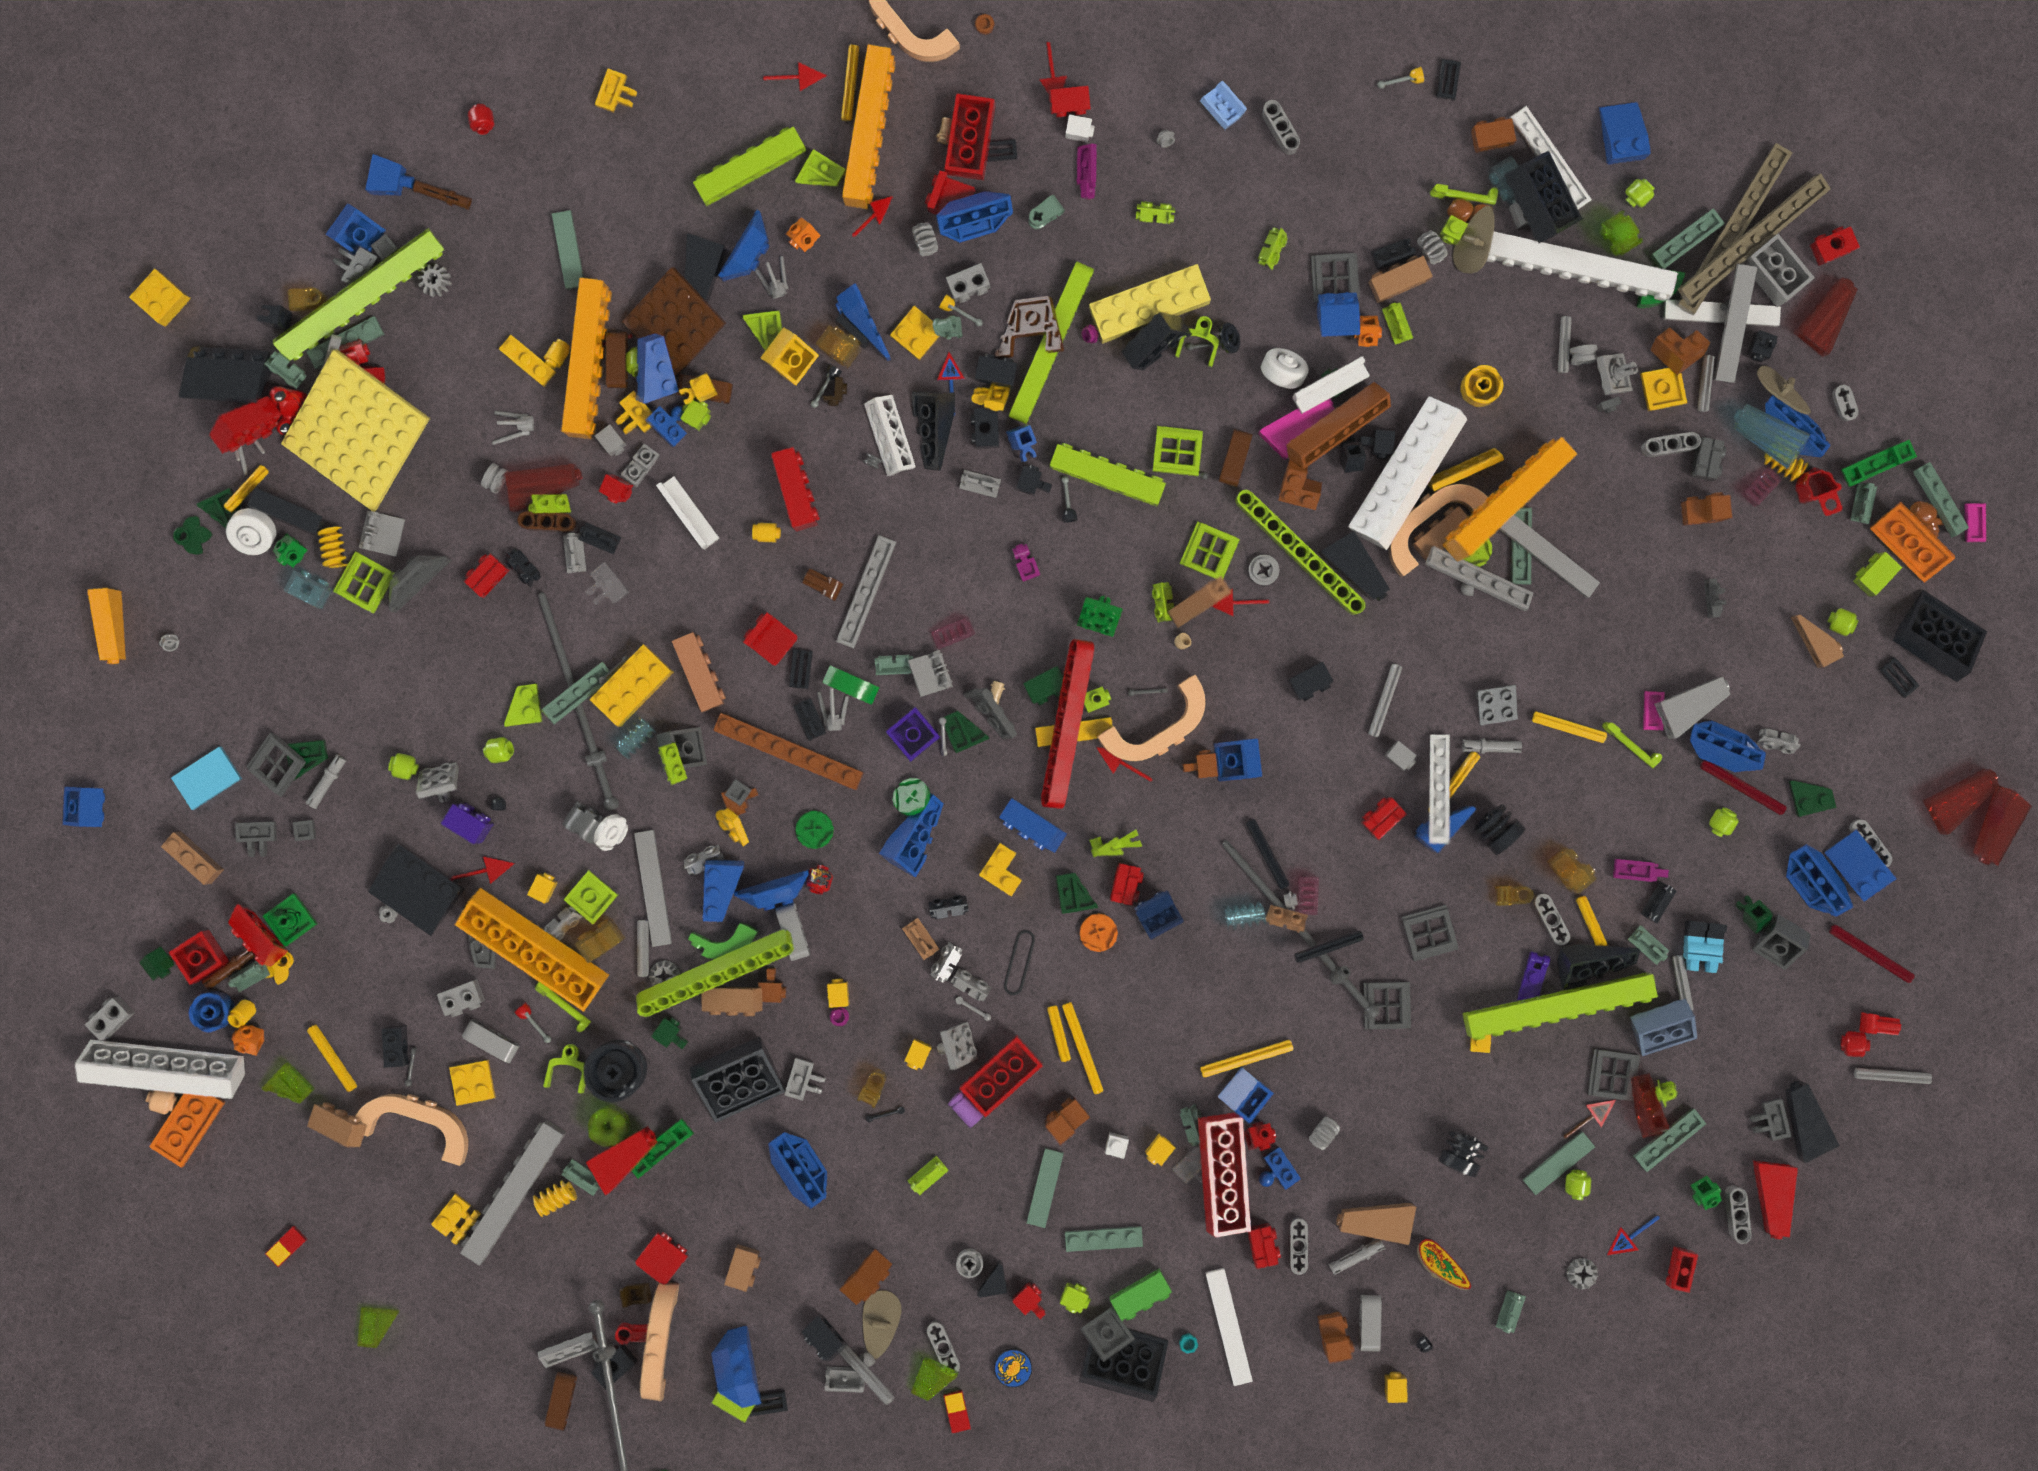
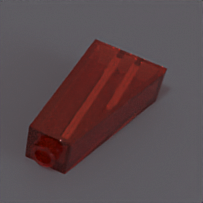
[1793,277,1858,357]
[505,464,582,512]
[1923,769,2000,835]
[1973,785,2032,866]

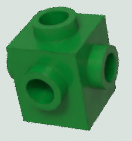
[273,533,307,568]
[1691,1176,1722,1210]

